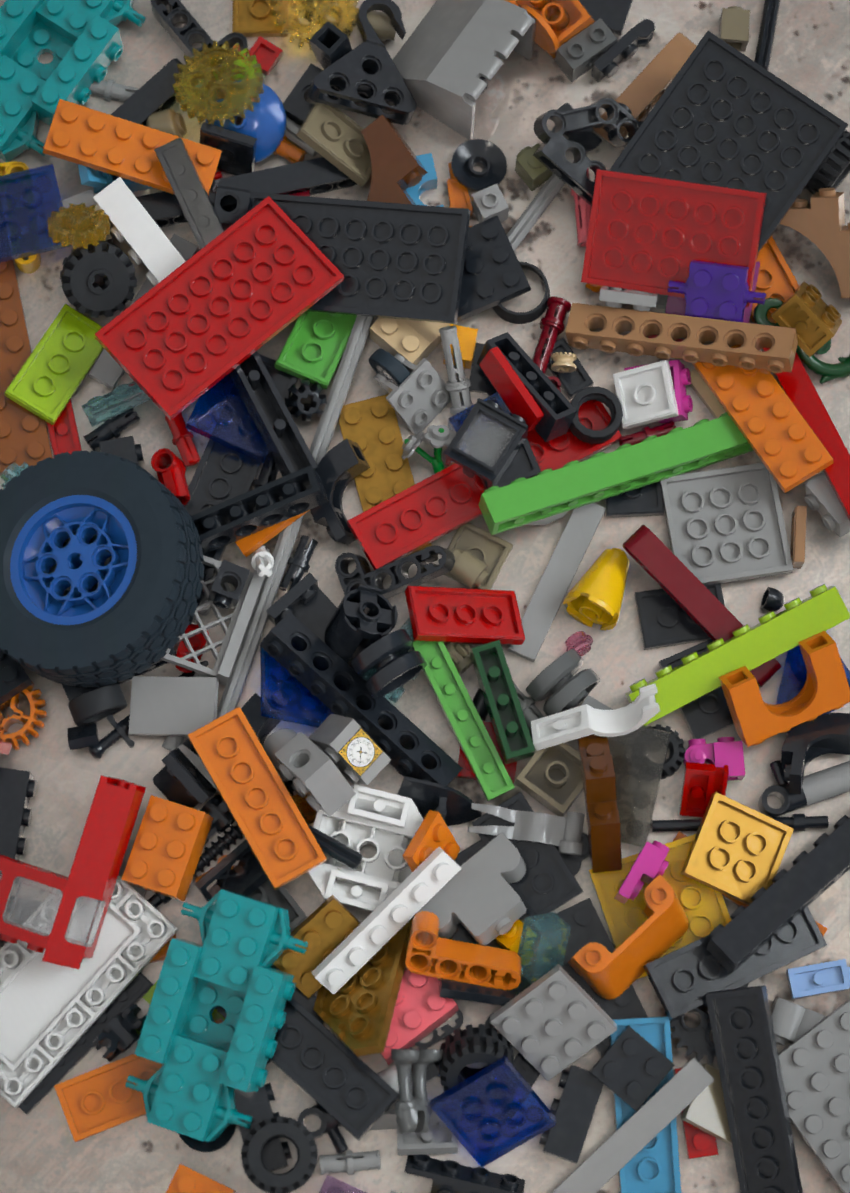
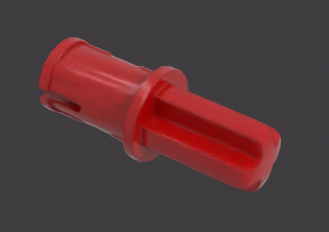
[164,412,200,467]

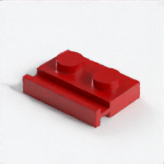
[679,762,729,817]

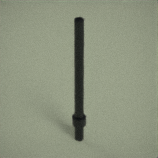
[652,814,829,832]

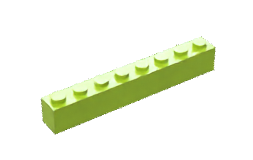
[625,584,850,726]

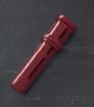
[532,297,572,374]

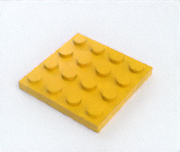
[589,834,731,979]

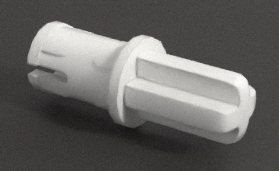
[251,545,274,578]

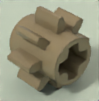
[446,642,473,675]

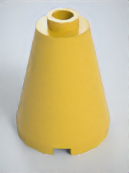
[563,548,630,630]

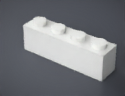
[93,177,186,286]

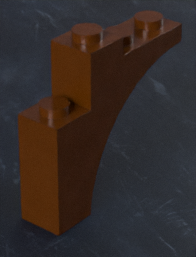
[361,114,427,205]
[577,734,622,873]

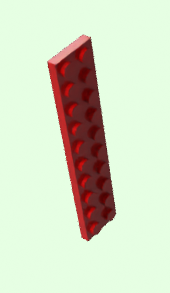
[347,400,622,570]

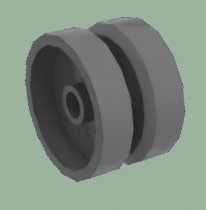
[526,649,600,716]

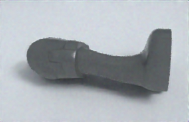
[391,1049,443,1133]

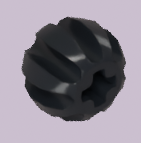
[285,379,327,422]

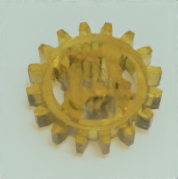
[47,203,110,249]

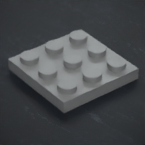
[490,964,617,1081]

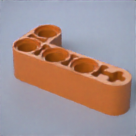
[405,911,522,990]

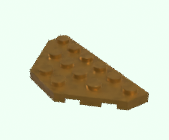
[314,915,415,1057]

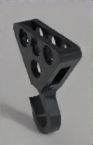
[308,0,417,125]

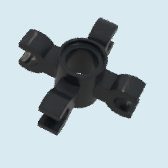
[92,1003,147,1062]

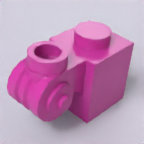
[683,737,745,781]

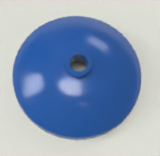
[206,79,286,163]

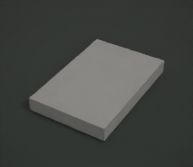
[128,676,219,736]

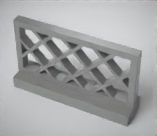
[161,555,265,686]

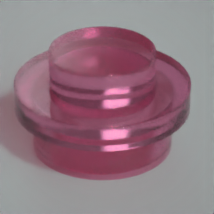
[565,631,593,656]

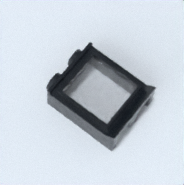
[442,398,528,488]

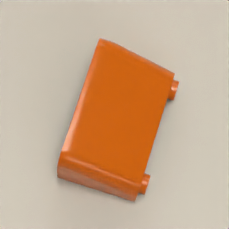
[568,874,689,1000]

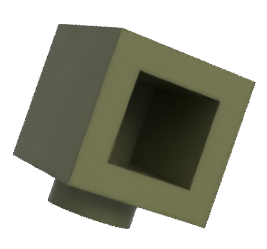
[515,143,553,191]

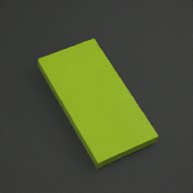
[4,304,104,425]

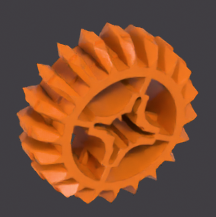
[0,682,47,751]

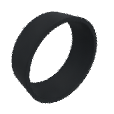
[492,262,550,324]

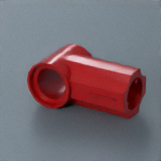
[151,448,191,506]

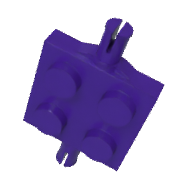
[668,260,766,322]

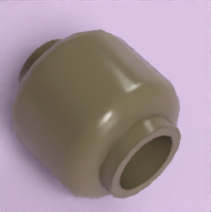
[147,109,187,138]

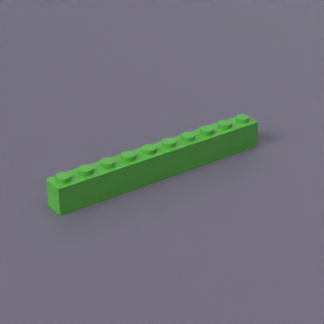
[479,412,753,536]

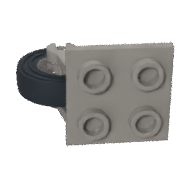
[368,348,451,435]

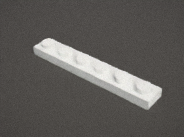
[311,846,461,995]

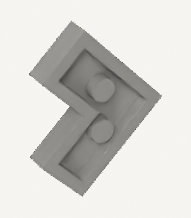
[599,286,659,311]

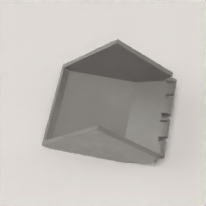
[393,0,537,140]

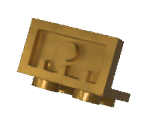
[771,281,842,357]

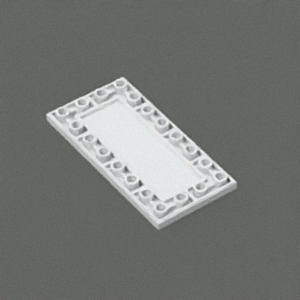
[0,875,179,1109]

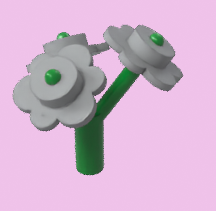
[401,425,457,474]

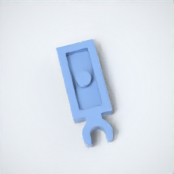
[786,959,850,999]

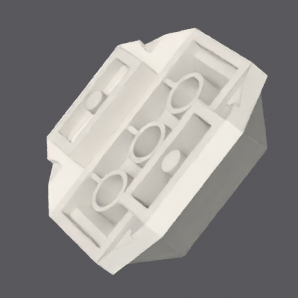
[308,784,423,912]

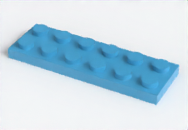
[610,1016,681,1193]

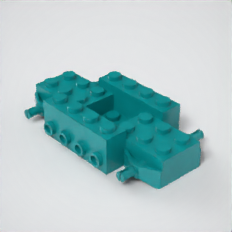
[0,0,146,162]
[126,889,308,1142]

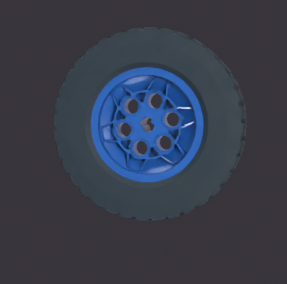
[0,451,204,687]

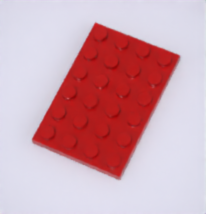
[581,169,766,308]

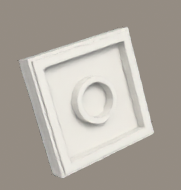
[613,360,679,430]

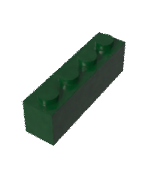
[470,640,535,765]

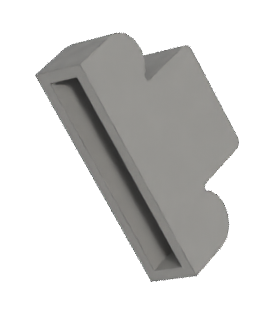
[415,832,527,946]

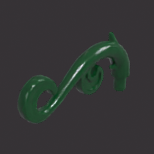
[753,298,850,384]

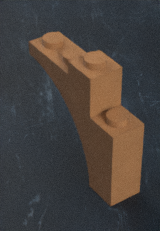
[780,188,850,298]

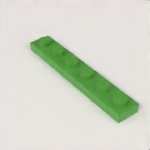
[412,641,515,801]

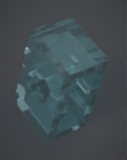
[518,912,571,984]

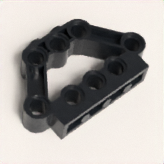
[533,98,643,206]

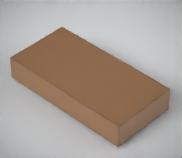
[790,506,807,569]

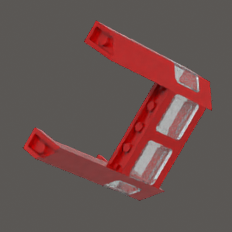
[0,740,146,970]

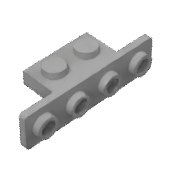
[369,1104,487,1156]

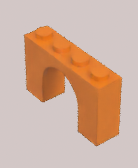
[719,631,850,747]

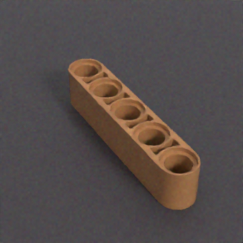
[593,32,697,147]

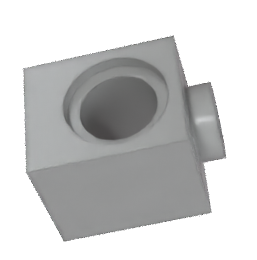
[471,184,509,223]

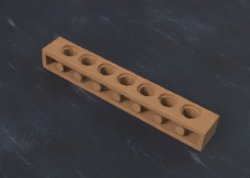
[565,303,798,373]

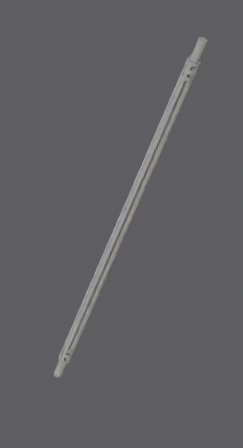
[217,315,374,718]

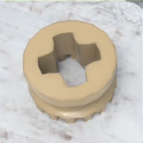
[551,352,577,373]

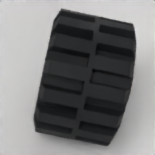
[60,240,137,318]

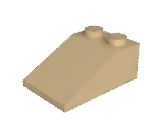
[369,317,459,365]

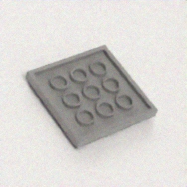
[660,463,793,586]

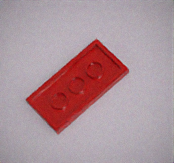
[405,586,525,645]

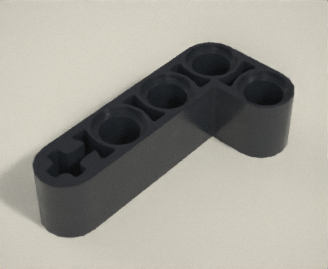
[150,0,249,82]
[335,545,455,599]

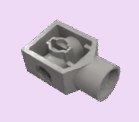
[263,728,356,817]

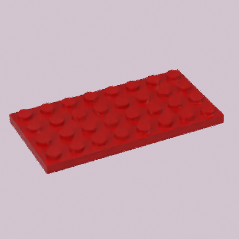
[95,196,344,420]

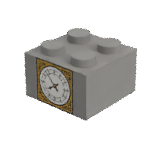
[309,714,391,785]

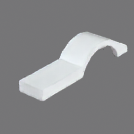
[531,683,660,751]

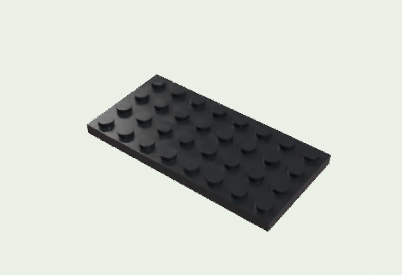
[248,192,471,324]

